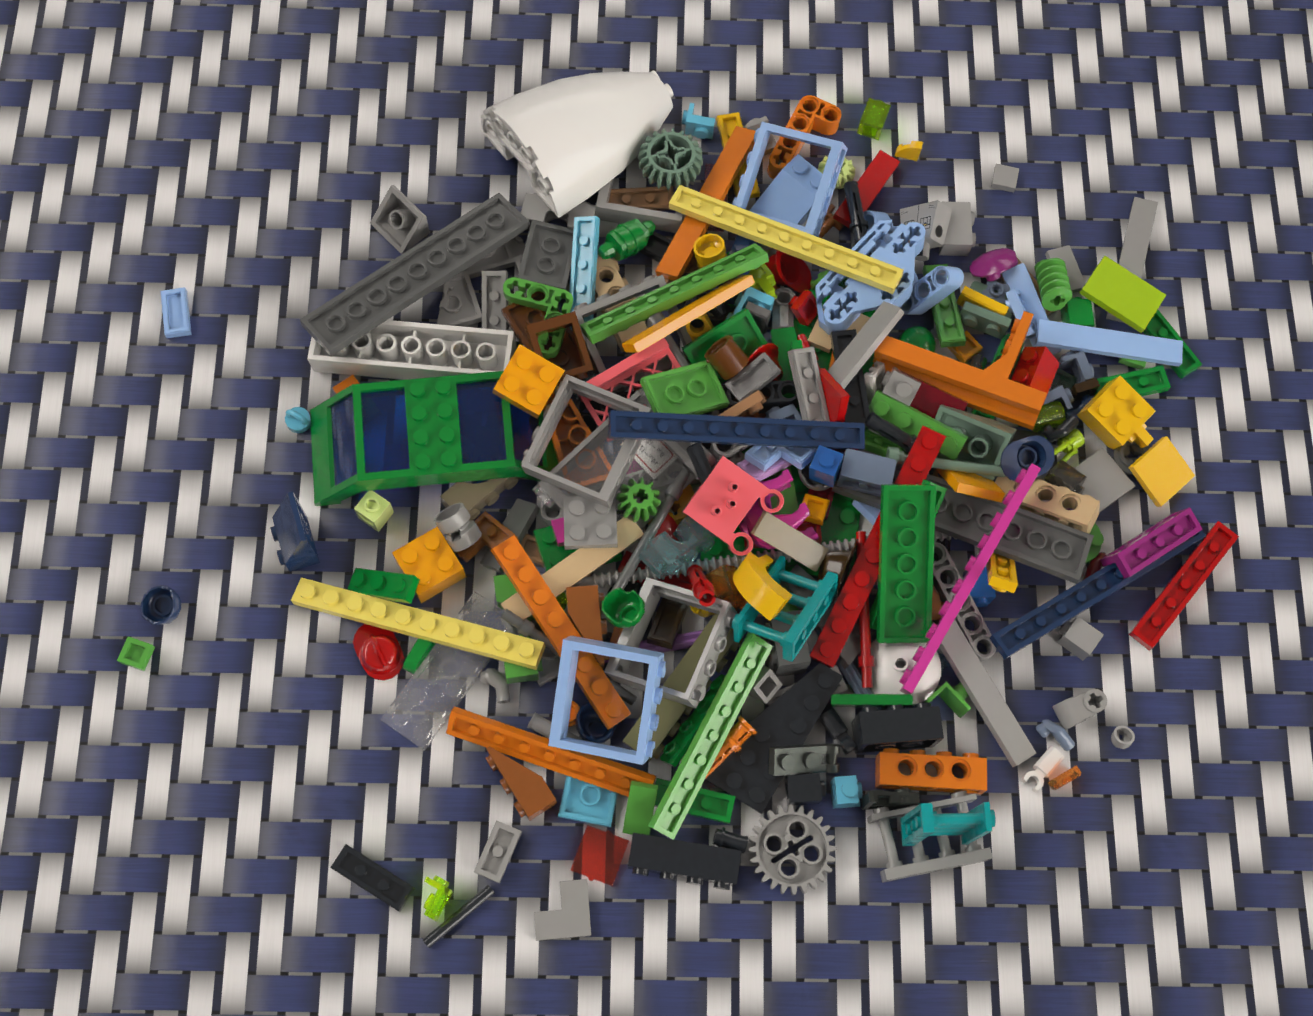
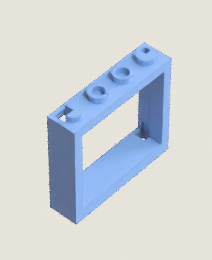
[732,122,848,237]
[548,635,666,765]

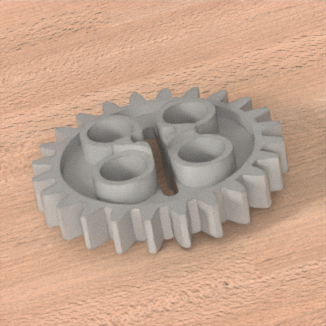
[747,804,837,895]

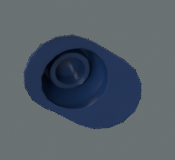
[1000,435,1055,481]

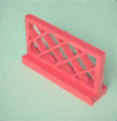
[577,338,681,443]

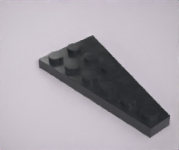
[705,662,843,814]

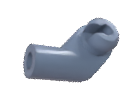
[1036,719,1075,751]

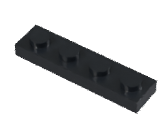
[830,329,870,423]

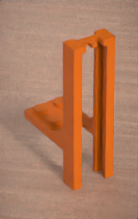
[873,311,1047,430]

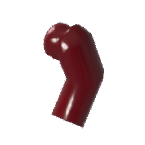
[1083,552,1107,580]

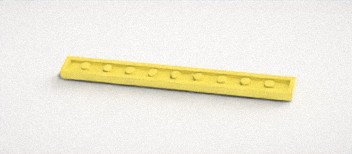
[669,185,904,294]
[291,578,546,670]

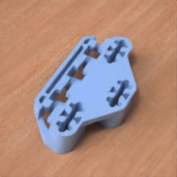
[815,220,926,335]

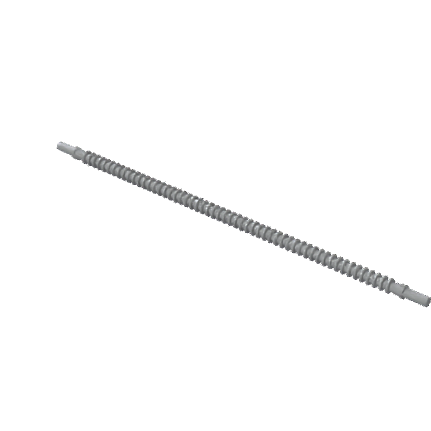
[572,531,956,588]

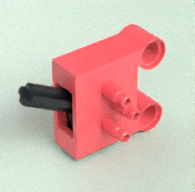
[682,443,784,556]

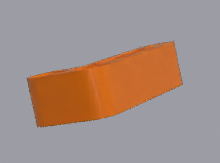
[767,95,842,179]

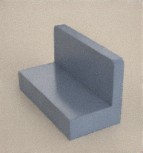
[837,448,897,497]

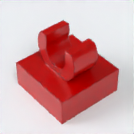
[788,290,818,326]

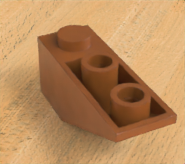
[566,585,609,669]
[485,746,557,821]

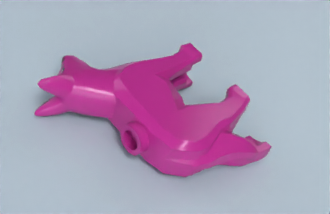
[739,469,819,550]

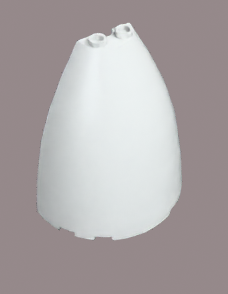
[481,70,674,218]

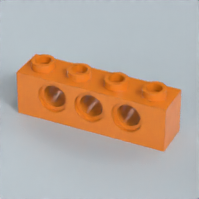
[875,748,987,794]

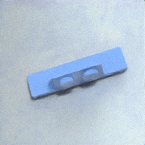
[1002,263,1062,355]

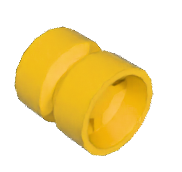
[693,233,727,270]

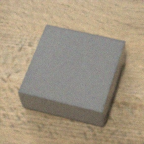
[991,163,1019,193]

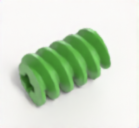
[1034,258,1072,311]

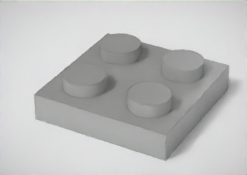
[563,496,618,550]

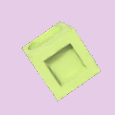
[354,491,394,532]

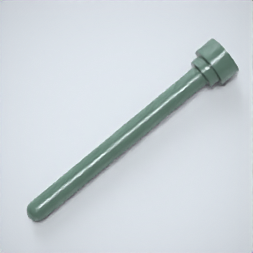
[886,447,1006,477]

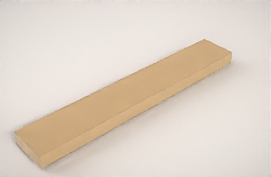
[501,515,644,620]

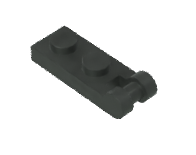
[769,743,840,776]

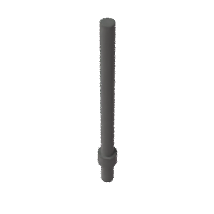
[611,468,691,591]
[501,609,637,705]

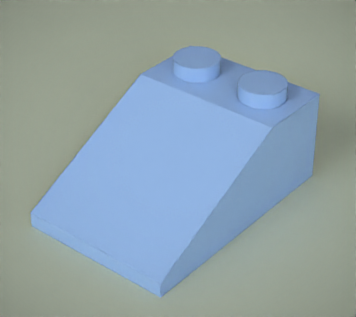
[749,154,822,225]

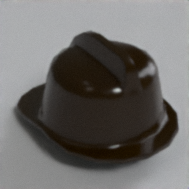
[818,539,859,596]

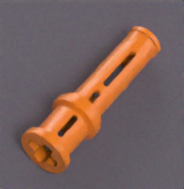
[705,715,757,779]

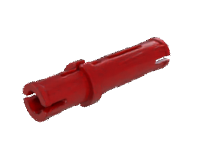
[687,564,716,607]

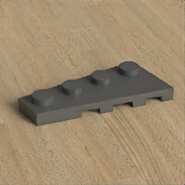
[779,564,875,669]

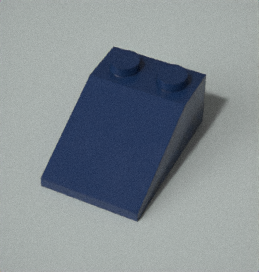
[270,491,320,572]

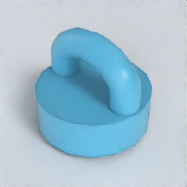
[285,407,311,433]

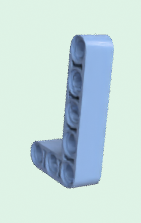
[863,210,964,315]

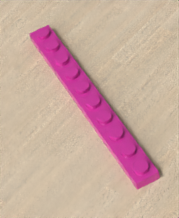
[899,463,1041,694]

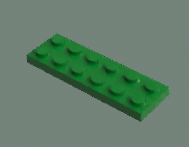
[877,484,936,643]

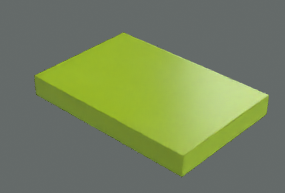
[1079,255,1166,333]

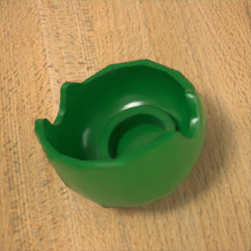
[898,326,936,352]
[602,588,645,628]

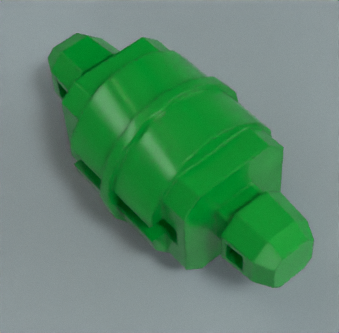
[598,219,656,261]

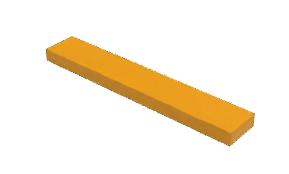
[622,275,755,353]

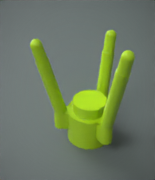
[1045,428,1085,480]

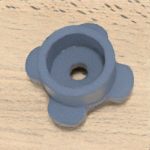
[982,280,1010,304]

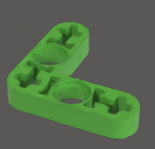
[503,277,573,359]

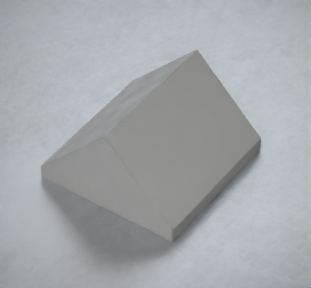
[370,185,430,254]

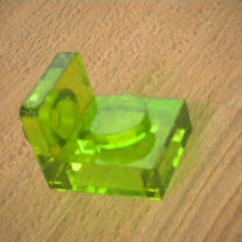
[423,875,453,922]

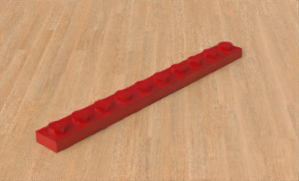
[810,426,946,669]

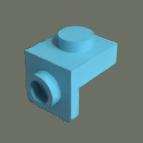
[682,103,715,139]

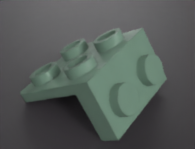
[960,281,1012,340]

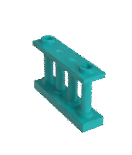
[731,555,838,662]
[900,802,996,846]

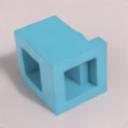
[830,775,862,809]

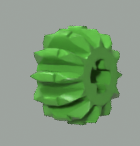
[616,477,661,523]

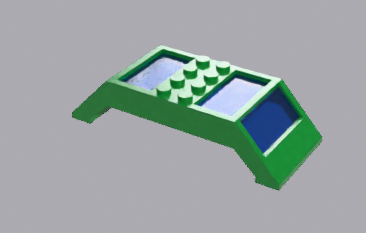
[310,371,559,506]

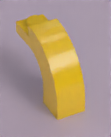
[733,552,792,621]

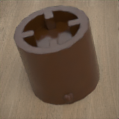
[704,335,749,380]

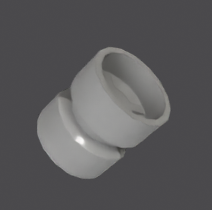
[434,502,482,552]

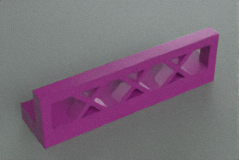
[1100,507,1203,578]

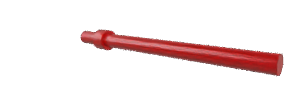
[856,531,874,688]

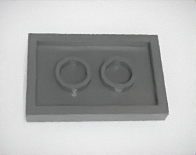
[517,219,573,290]

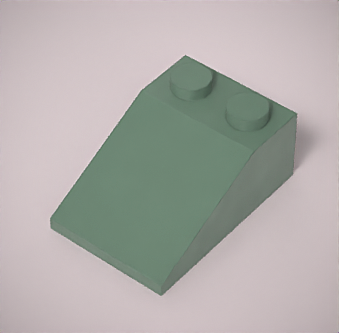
[935,405,1017,481]

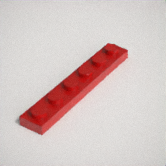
[1128,521,1239,651]

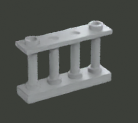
[867,791,993,883]

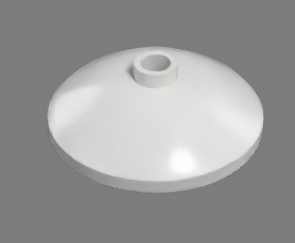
[869,639,941,707]

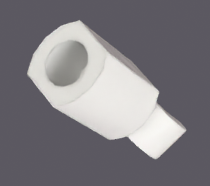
[1021,746,1064,792]

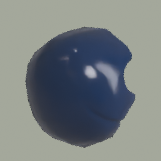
[140,585,182,625]
[576,701,616,744]

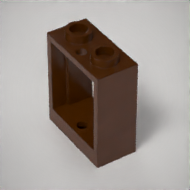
[525,311,593,388]

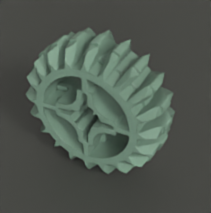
[638,128,703,190]

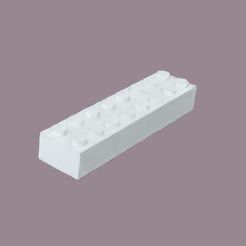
[307,320,517,380]

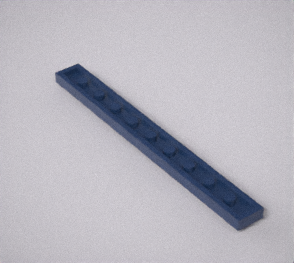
[608,410,865,450]
[989,530,1206,660]

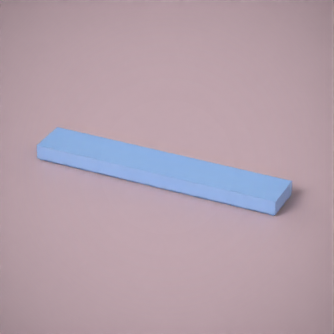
[1035,319,1183,367]

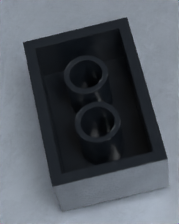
[851,703,944,754]

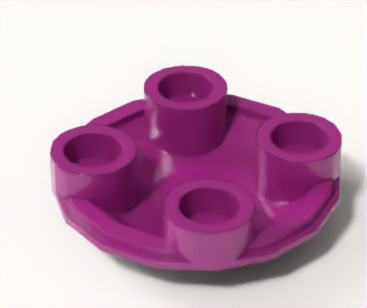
[969,248,1018,282]

